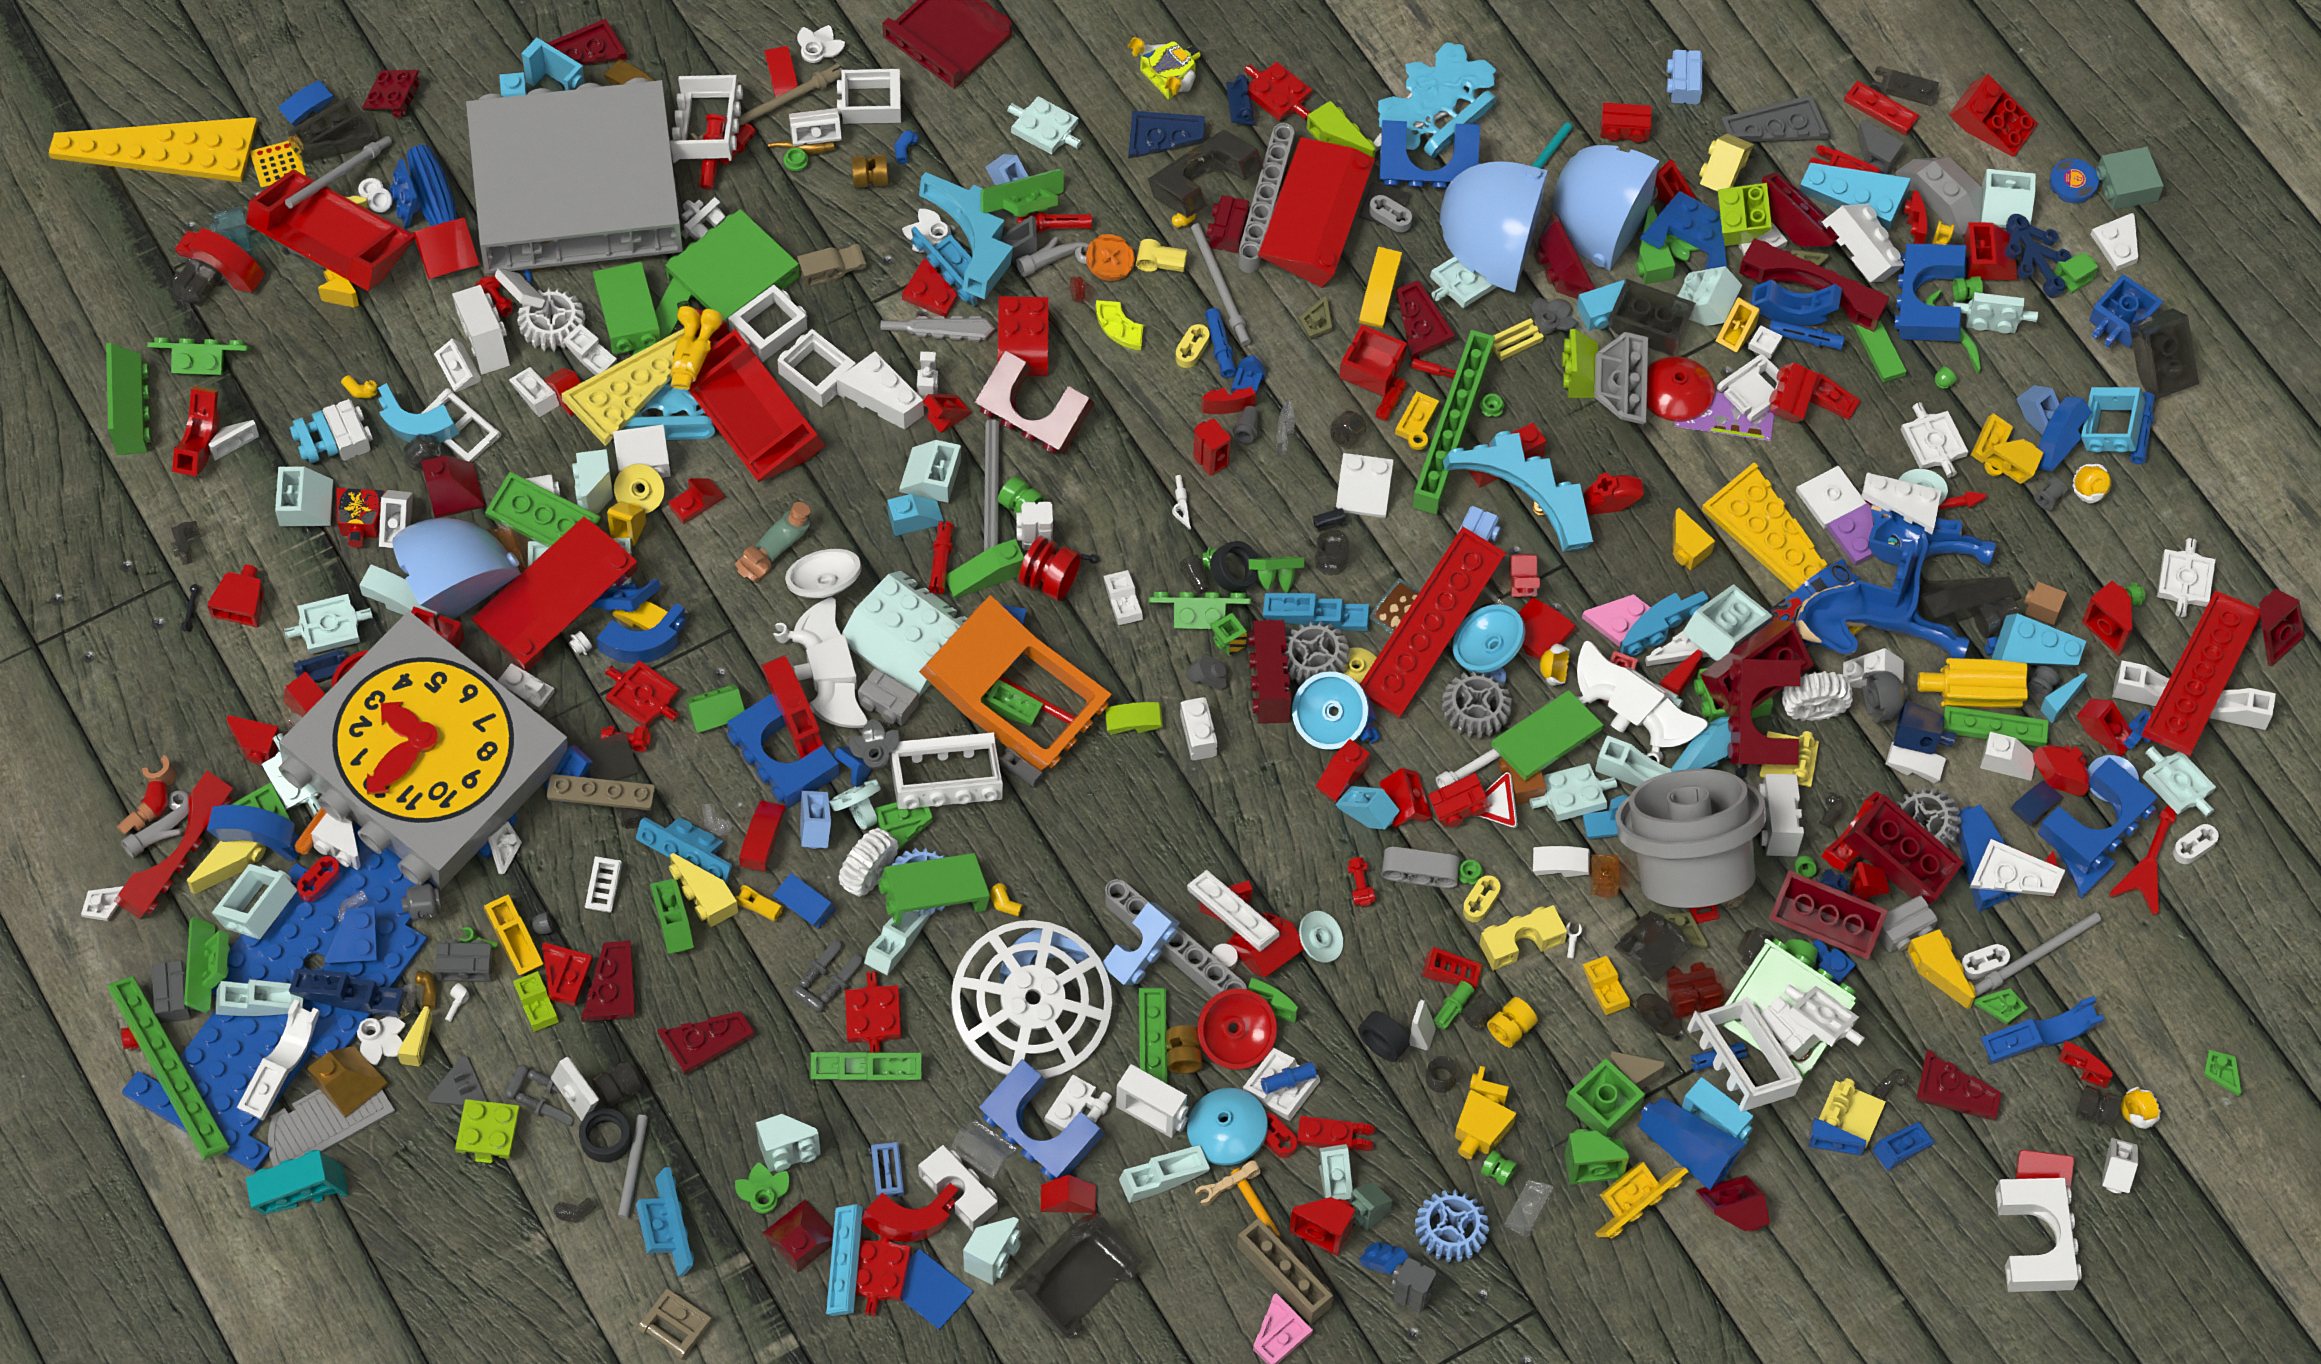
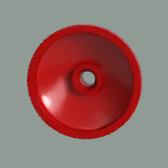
[1646,356,1715,422]
[1197,988,1277,1069]

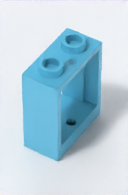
[2081,387,2146,452]
[1682,1077,1753,1146]

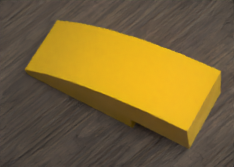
[1359,247,1402,328]
[483,894,543,976]

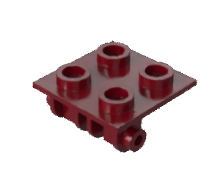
[362,70,420,118]

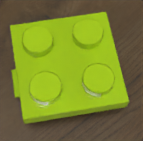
[455,1099,520,1163]

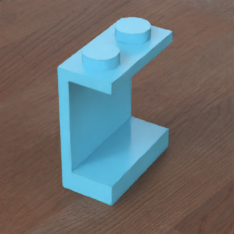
[522,38,585,91]

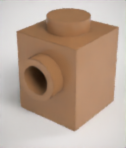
[2024,582,2067,625]

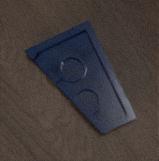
[1128,111,1205,159]

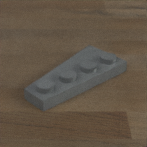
[1720,95,1829,142]

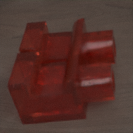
[1666,962,1724,1019]

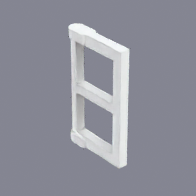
[421,388,501,462]

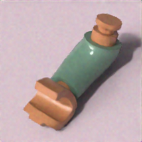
[735,502,810,582]

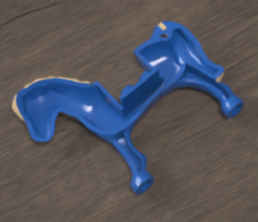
[1795,504,1996,659]

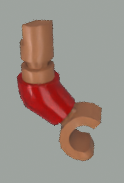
[116,755,176,834]

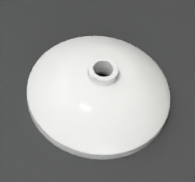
[785,549,861,598]

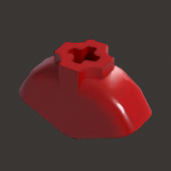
[1583,472,1643,515]
[2033,745,2090,796]

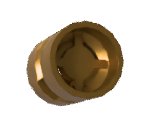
[851,154,888,188]
[1166,1025,1202,1074]

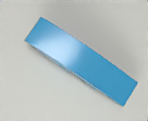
[1263,593,1370,631]

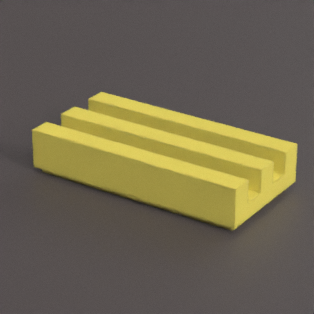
[1493,318,1544,361]

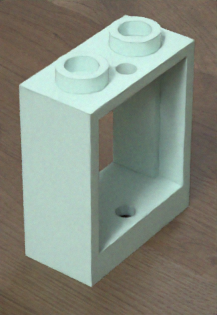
[212,864,297,939]

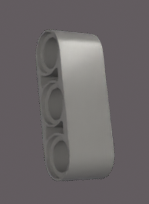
[1381,847,1460,888]

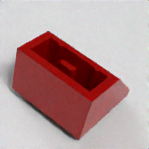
[1964,222,2017,280]
[1226,912,1304,978]

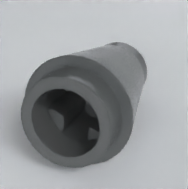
[1233,406,1258,444]

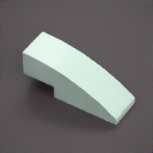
[359,565,439,619]
[864,910,931,975]
[216,979,303,1016]
[1119,1145,1210,1203]

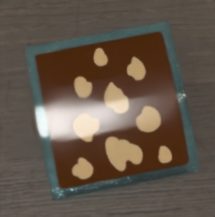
[1369,578,1419,634]

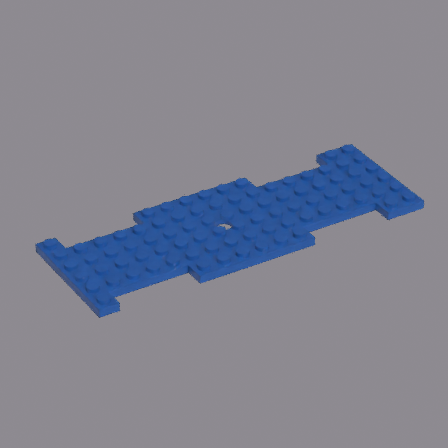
[122,814,518,1173]

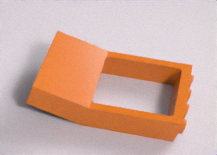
[919,595,1111,771]

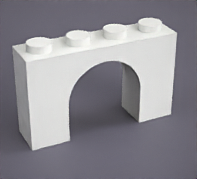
[1995,1178,2081,1292]

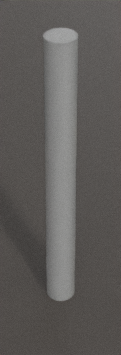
[618,1115,648,1219]

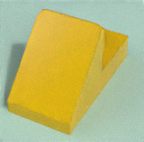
[318,268,359,308]

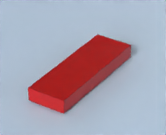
[1844,81,1919,136]

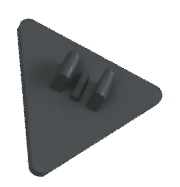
[428,1056,487,1106]

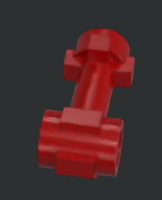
[475,275,513,317]
[600,726,651,752]
[1347,857,1376,907]

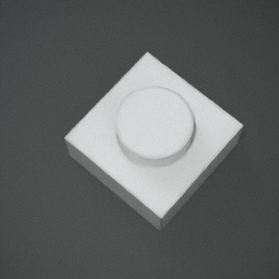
[1748,325,1782,359]

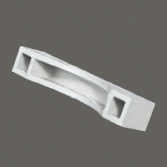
[2112,660,2276,730]

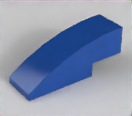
[2036,397,2092,471]

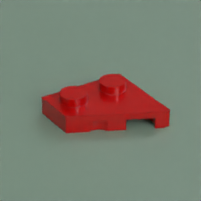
[902,258,957,318]
[542,942,593,1006]

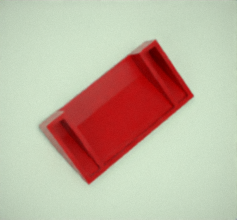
[1257,137,1375,288]
[246,169,415,291]
[688,329,825,483]
[471,516,638,672]

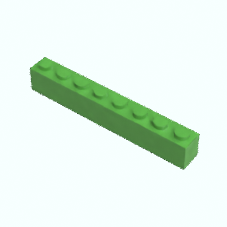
[1412,330,1495,515]

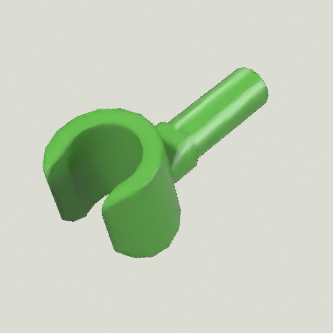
[459,927,498,949]

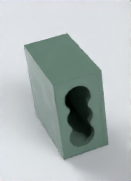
[2096,147,2164,210]

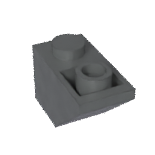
[1857,120,1904,174]

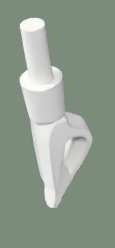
[1172,475,1191,530]

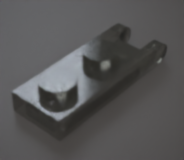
[1870,66,1939,107]

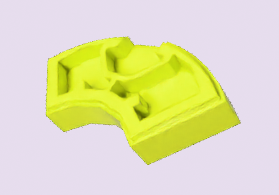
[1096,300,1143,350]

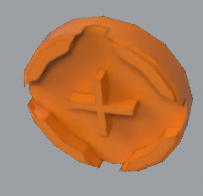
[1085,234,1135,281]

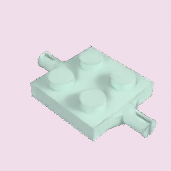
[1008,96,1082,155]
[1430,256,1498,308]
[1952,292,2038,333]
[284,594,373,654]
[262,733,321,816]
[2142,746,2216,817]
[1529,764,1617,821]

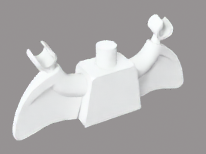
[773,597,867,728]
[1576,641,1708,764]

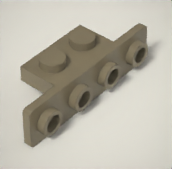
[547,774,655,810]

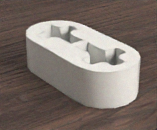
[2173,824,2219,864]
[1961,944,2010,980]

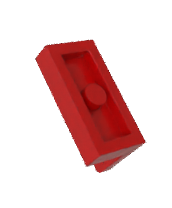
[1380,768,1432,827]

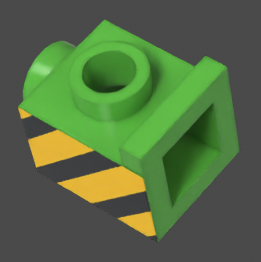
[1211,613,1247,656]

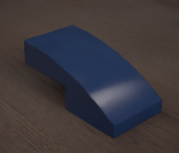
[2011,780,2063,827]

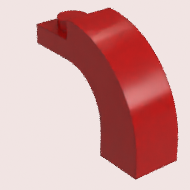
[175,228,265,293]
[172,386,220,476]
[1821,791,1882,872]
[862,1183,958,1242]

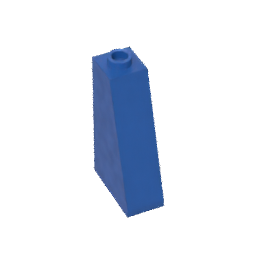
[1955,804,2021,912]
[1637,1097,1746,1190]

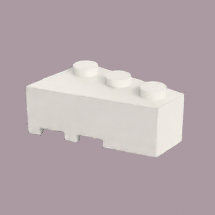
[1822,204,1904,283]
[452,285,510,375]
[836,352,924,430]
[1758,774,1804,856]

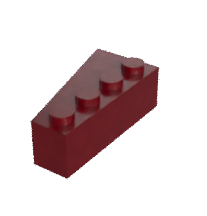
[1248,620,1291,724]

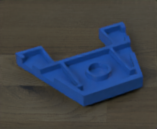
[1640,191,1727,270]

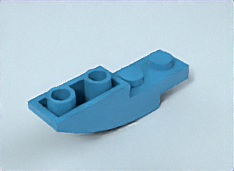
[1620,591,1709,656]

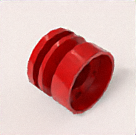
[1018,535,1081,602]

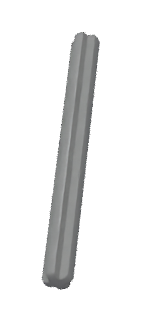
[984,420,999,551]

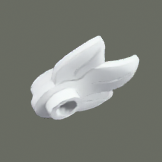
[797,25,845,63]
[902,209,951,252]
[357,1017,405,1065]

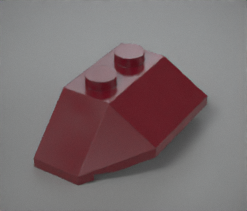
[1761,172,1839,247]
[1535,212,1596,300]

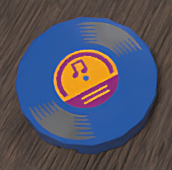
[2049,159,2099,203]

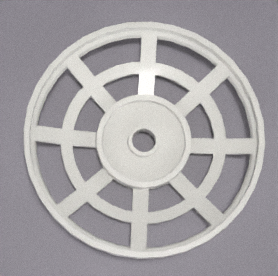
[951,920,1112,1079]

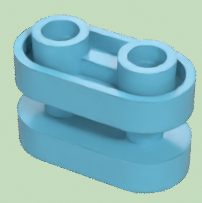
[289,410,339,464]

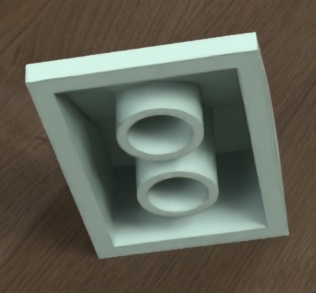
[1682,584,1773,661]

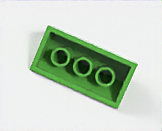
[106,343,151,455]

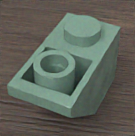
[1350,1182,1392,1232]

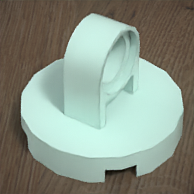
[829,779,881,830]

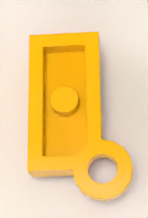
[1395,391,1439,450]
[1971,413,2013,476]

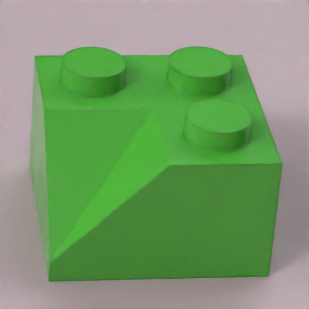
[1566,1058,1645,1137]
[1564,1129,1629,1185]

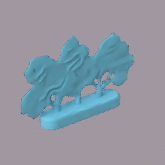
[1378,42,1497,158]
[622,379,715,440]

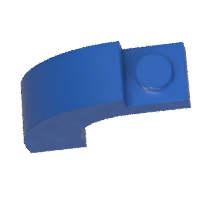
[1751,280,1842,325]
[596,603,686,664]
[207,805,300,861]

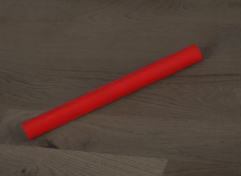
[996,676,1080,731]

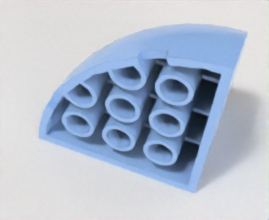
[1552,145,1659,271]
[1440,162,1548,292]
[392,518,521,619]

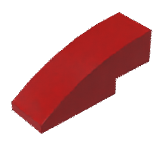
[739,800,786,872]

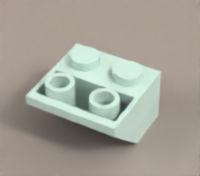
[1981,169,2036,228]
[1671,266,1742,326]
[899,440,961,503]
[572,449,613,515]
[275,467,334,526]
[756,1114,821,1172]
[963,1217,1021,1285]

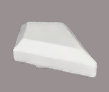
[488,821,522,874]
[81,886,124,921]

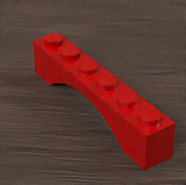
[114,771,233,919]

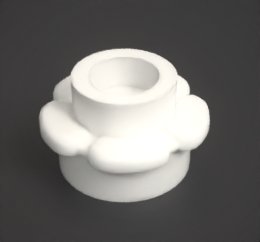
[569,631,592,655]

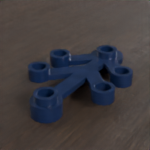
[2004,214,2071,298]

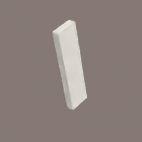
[1187,870,1279,951]

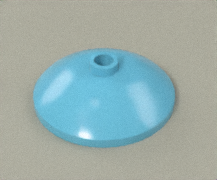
[1453,605,1525,673]
[1292,672,1369,750]
[1187,1088,1268,1166]

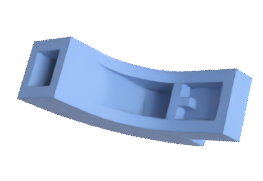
[1000,928,1091,984]

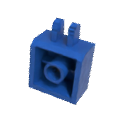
[2089,274,2163,348]

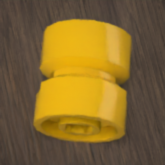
[1487,997,1538,1048]

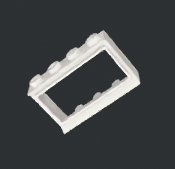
[670,75,743,164]
[890,732,1003,809]
[1687,997,1803,1112]

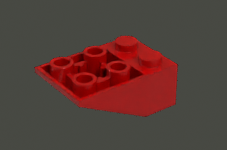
[1949,74,2038,157]

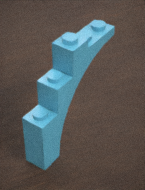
[919,172,1013,300]
[1443,431,1593,552]

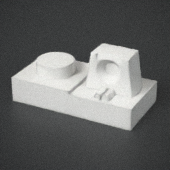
[497,663,555,711]

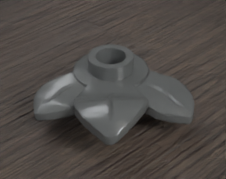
[1531,297,1577,334]
[849,719,900,769]

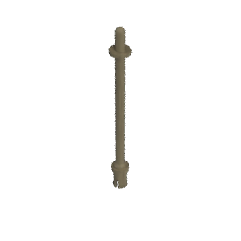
[689,63,843,140]

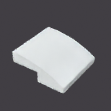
[1243,1048,1320,1121]

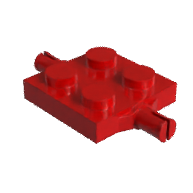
[1244,61,1312,122]
[605,660,680,728]
[845,971,902,1052]
[855,1236,912,1316]

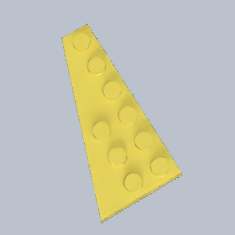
[562,328,697,446]

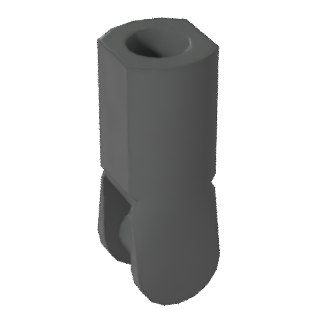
[998,747,1044,788]

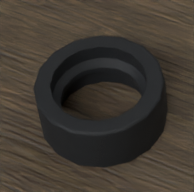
[1210,541,1258,592]
[1358,1011,1410,1061]
[579,1108,632,1163]

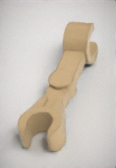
[1195,1161,1261,1206]

